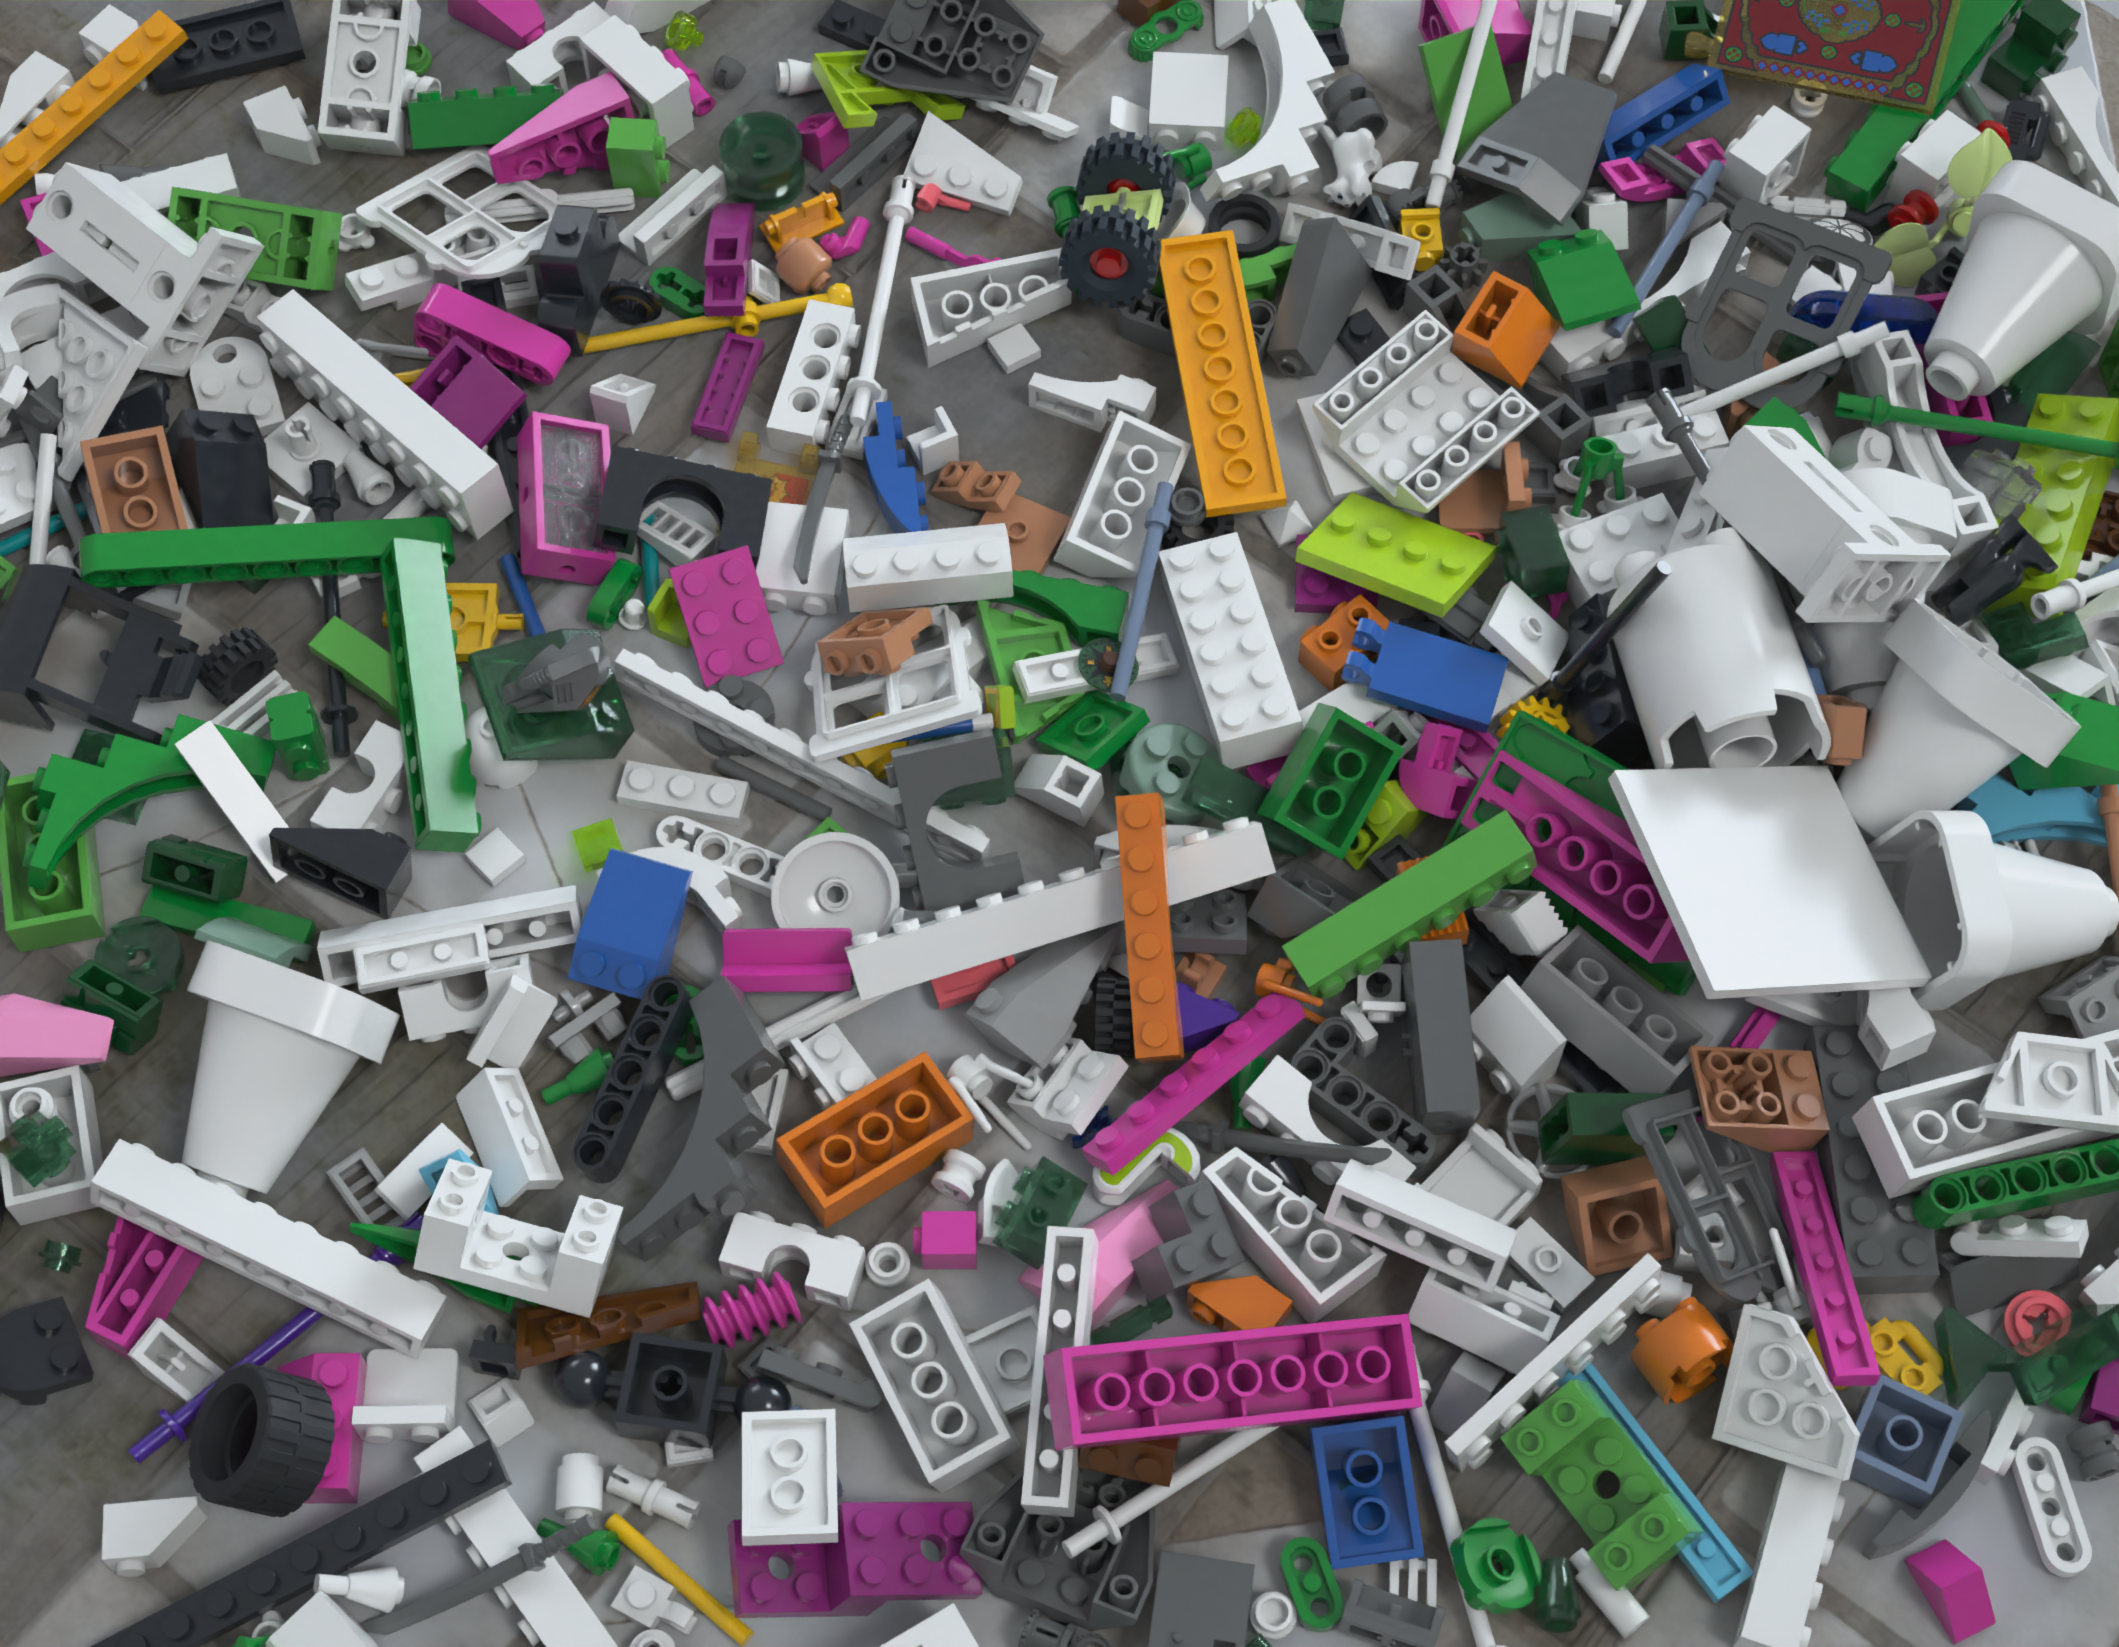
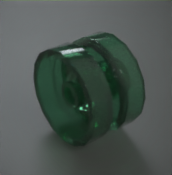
[718,111,806,212]

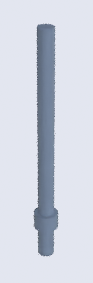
[1607,160,1725,339]
[1109,481,1174,701]

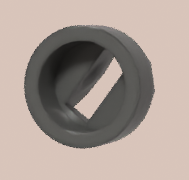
[713,56,746,89]

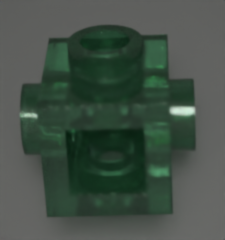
[0,1110,77,1188]

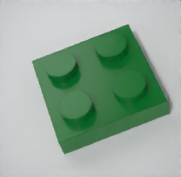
[1035,690,1150,771]

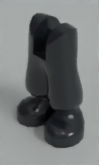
[1930,513,2059,627]

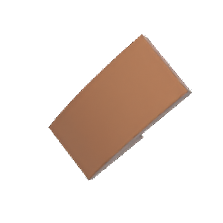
[930,461,1022,512]

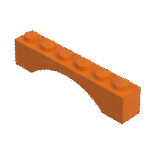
[1115,792,1184,1063]

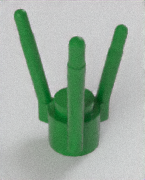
[1163,143,1212,192]

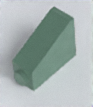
[1458,192,1581,262]

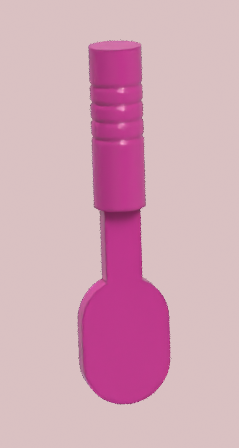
[905,227,1002,267]

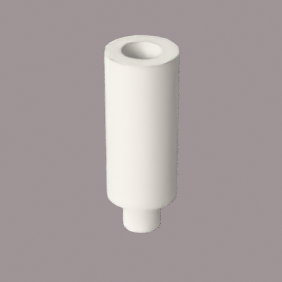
[1569,1548,1650,1639]

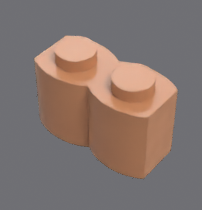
[1809,694,1867,766]

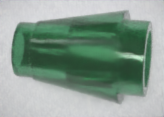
[1534,1557,1582,1633]

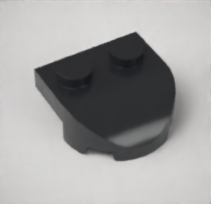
[0,1296,94,1405]

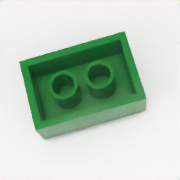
[1256,703,1405,860]

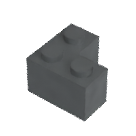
[1131,1178,1245,1303]

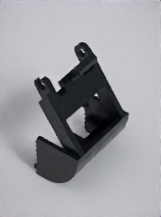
[0,564,204,746]

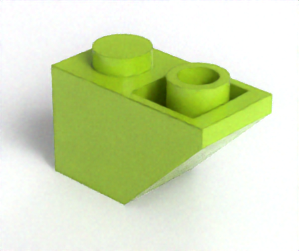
[1345,780,1428,871]

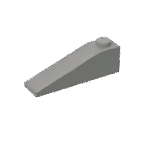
[965,922,1124,1070]

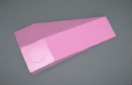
[0,993,114,1077]
[1018,1179,1179,1331]

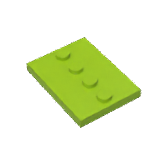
[1295,492,1497,618]

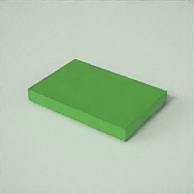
[1418,24,1513,155]

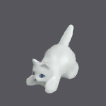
[1318,124,1382,208]

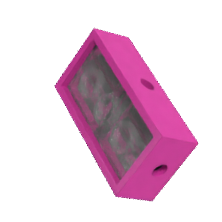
[517,411,616,586]

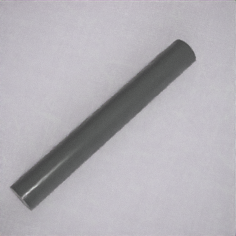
[716,756,832,822]

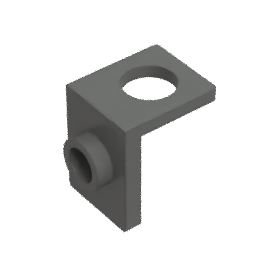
[17,375,64,434]

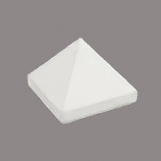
[746,259,780,304]
[1260,500,1314,548]

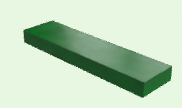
[138,885,316,964]

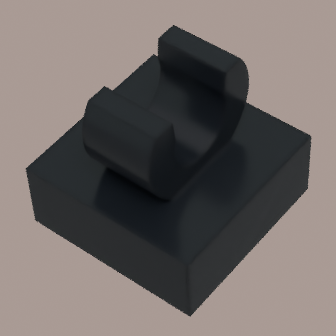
[469,1325,522,1381]

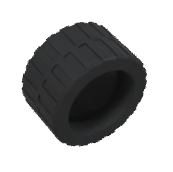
[189,1363,335,1518]

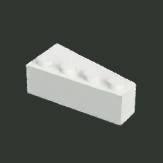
[911,248,1072,368]
[1199,1147,1387,1324]

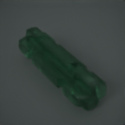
[1090,1297,1173,1345]

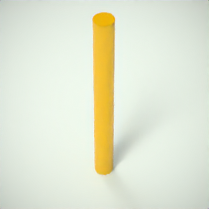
[604,1513,754,1647]

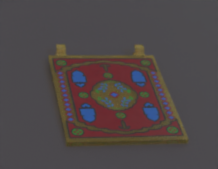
[1684,0,1961,115]

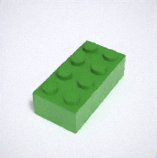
[0,773,106,953]

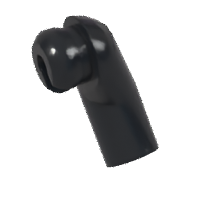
[1844,202,1896,235]

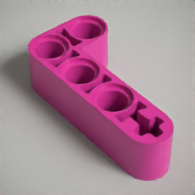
[414,283,571,386]

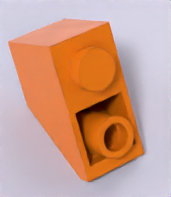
[1186,1275,1293,1332]

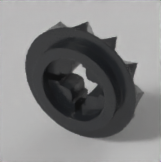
[600,278,663,323]

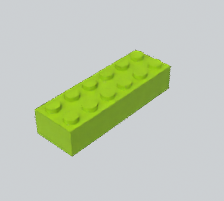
[1982,393,2119,620]

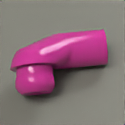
[820,216,870,260]

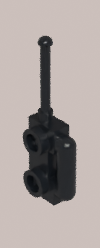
[2003,99,2051,162]

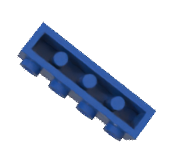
[1593,63,1730,170]

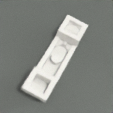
[1279,203,1421,280]

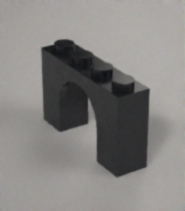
[592,445,772,570]

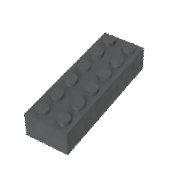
[1803,1025,1940,1295]

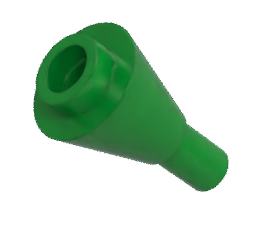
[541,1046,615,1106]
[1228,1056,1267,1131]
[536,1518,621,1576]

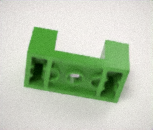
[168,187,343,291]
[1500,1379,1705,1591]

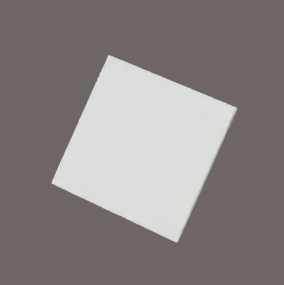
[1608,765,1932,999]

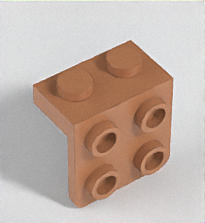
[1438,442,1532,534]

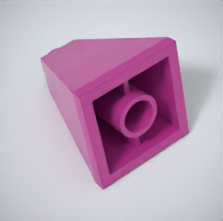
[447,0,545,51]

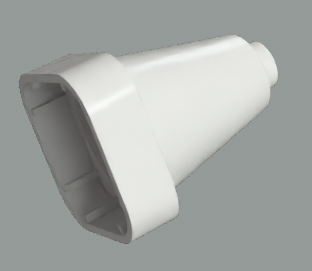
[1924,160,2119,401]
[1768,468,1957,722]
[1836,598,2081,845]
[1867,810,2119,1011]
[182,940,400,1199]

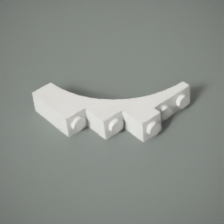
[1200,0,1335,202]

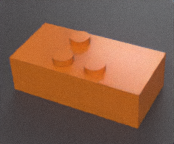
[776,1051,974,1230]

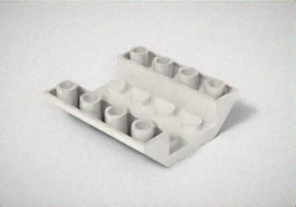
[1312,309,1540,513]

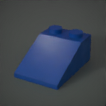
[567,848,693,1000]
[1307,1413,1425,1570]

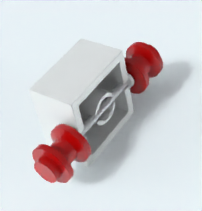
[1884,110,2010,228]

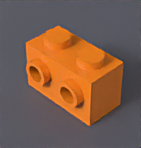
[1298,594,1389,692]

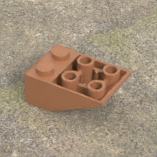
[1688,1046,1830,1153]

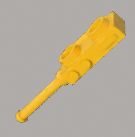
[1865,1317,1944,1396]

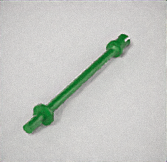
[1834,392,2119,470]

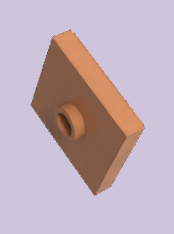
[977,494,1071,575]

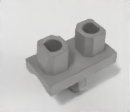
[546,989,627,1066]

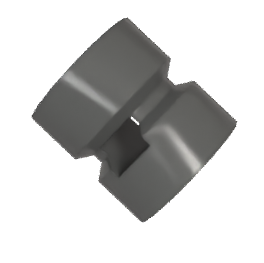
[1322,74,1388,140]

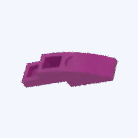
[704,203,755,317]

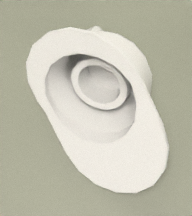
[1157,182,1206,240]

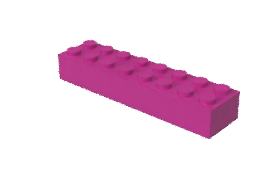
[1043,1314,1423,1451]

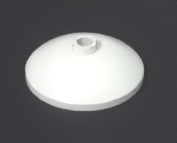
[771,832,900,945]

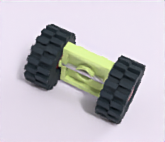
[1059,131,1177,308]

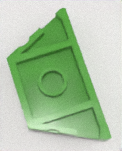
[974,600,1085,745]

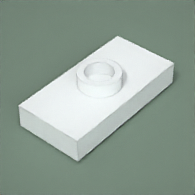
[1507,1217,1595,1313]

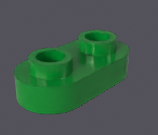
[1280,1537,1344,1632]

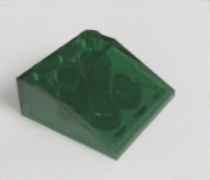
[468,629,635,761]

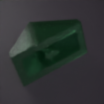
[1934,1308,2006,1410]

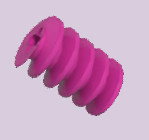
[702,1271,803,1349]

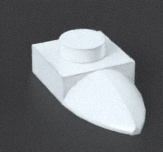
[977,1159,1026,1250]

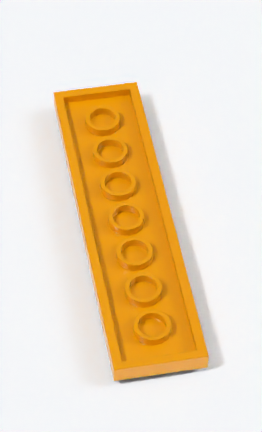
[1159,230,1287,518]

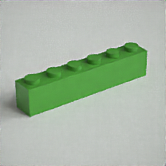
[1282,810,1538,998]

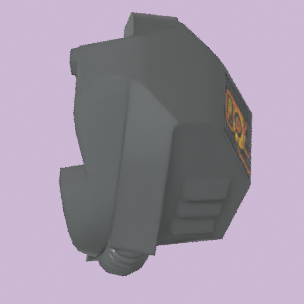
[502,634,610,713]

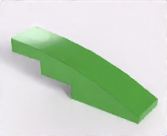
[308,615,469,722]

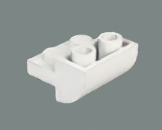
[1007,1037,1129,1140]

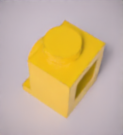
[1398,208,1443,271]

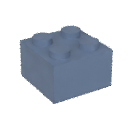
[1850,1374,1965,1510]

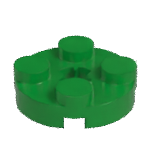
[1450,1517,1542,1615]

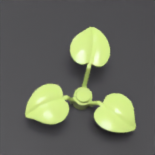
[1873,128,2013,287]

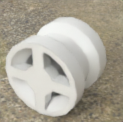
[931,1149,986,1203]

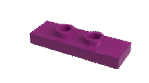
[690,332,765,443]

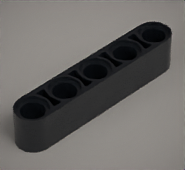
[572,975,694,1184]

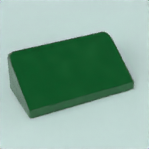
[1633,295,1711,355]

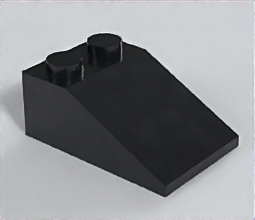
[165,409,274,528]
[269,828,412,920]

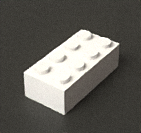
[849,1278,1022,1493]

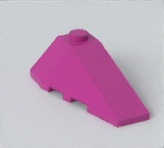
[487,72,634,184]

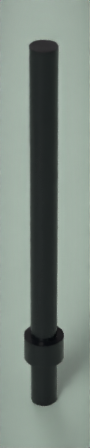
[1535,560,1672,706]

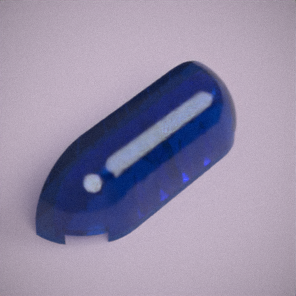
[1784,290,1939,344]

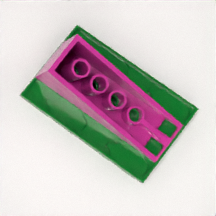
[1441,711,1696,996]

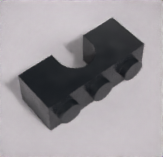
[1561,347,1694,418]

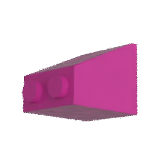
[1418,0,1533,66]

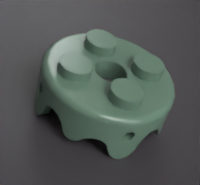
[1119,723,1226,825]

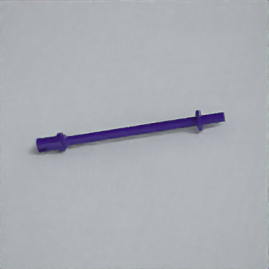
[128,1211,423,1464]

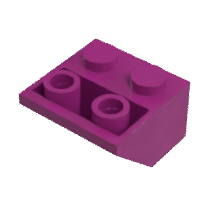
[410,335,527,450]

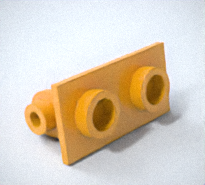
[759,191,844,254]

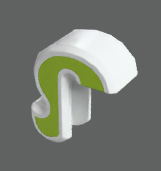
[1093,1127,1201,1207]

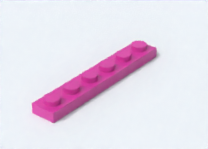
[1081,992,1306,1176]
[1769,1151,1881,1386]

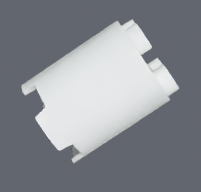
[1607,527,1831,769]

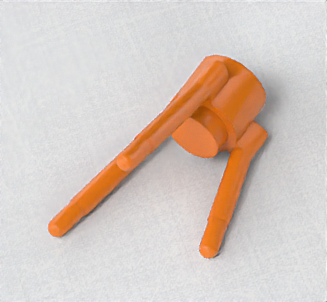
[1255,958,1326,1026]

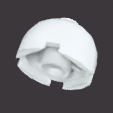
[464,704,542,789]

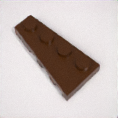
[515,1281,701,1370]

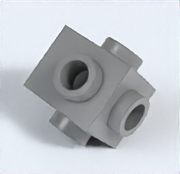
[1373,710,1428,769]

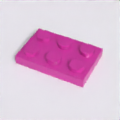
[668,545,784,688]

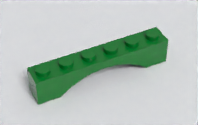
[894,570,1129,648]

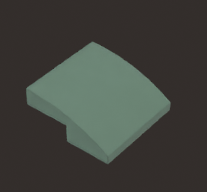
[194,917,314,968]

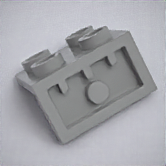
[2037,955,2119,1039]

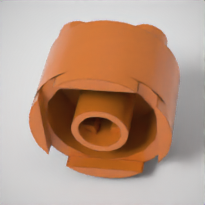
[1630,1296,1734,1405]

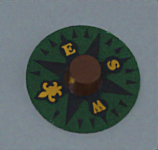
[1078,638,1139,692]

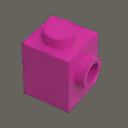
[913,1211,977,1269]

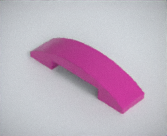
[1598,137,1726,202]

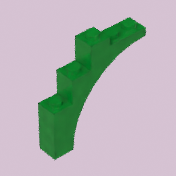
[22,714,276,890]

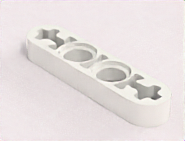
[656,815,784,898]

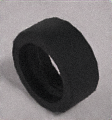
[1208,194,1281,260]

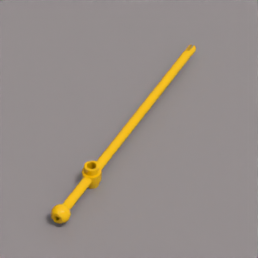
[394,283,853,387]

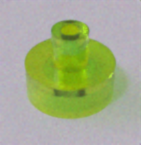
[665,10,704,51]
[1225,107,1262,147]

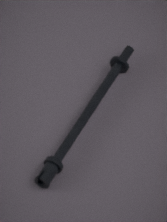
[308,460,358,758]

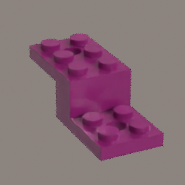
[727,1502,982,1618]

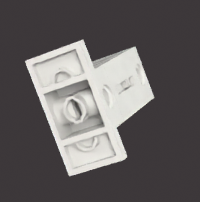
[26,162,265,377]
[1698,425,1952,623]

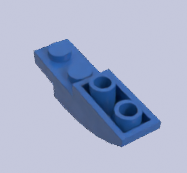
[863,401,929,534]

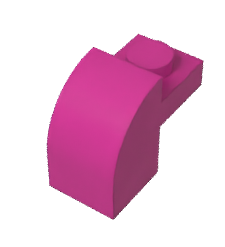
[1399,722,1478,820]

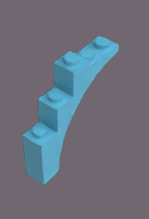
[1956,773,2119,847]

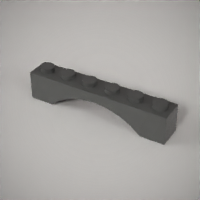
[1402,264,1592,466]

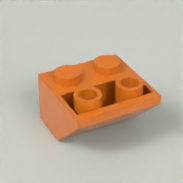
[1452,271,1560,390]

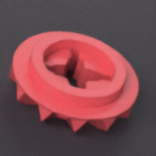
[2002,1290,2077,1359]

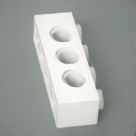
[766,299,861,458]

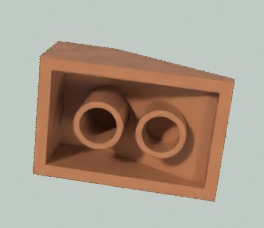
[80,425,188,533]

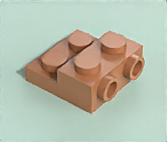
[817,607,933,677]

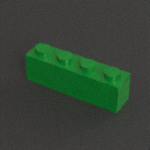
[408,83,564,149]

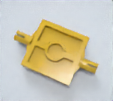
[382,583,524,662]

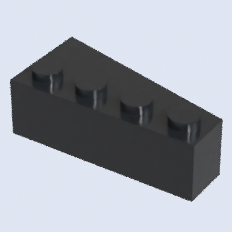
[1567,593,1648,766]

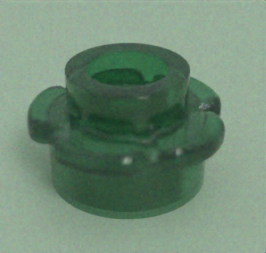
[38,1239,83,1274]

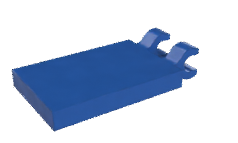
[1341,618,1509,733]

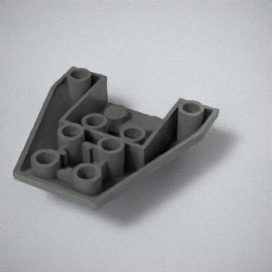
[859,0,1045,104]
[1453,72,1618,226]
[960,1448,1155,1631]

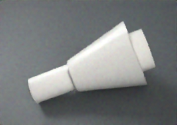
[313,1565,404,1613]

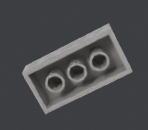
[1520,925,1714,1094]

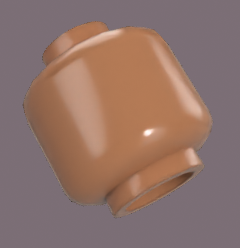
[775,237,832,295]

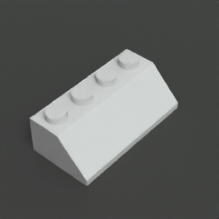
[1053,411,1192,578]
[843,523,1013,613]

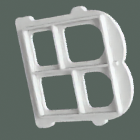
[356,145,564,279]
[804,604,983,762]

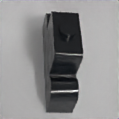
[537,204,621,357]

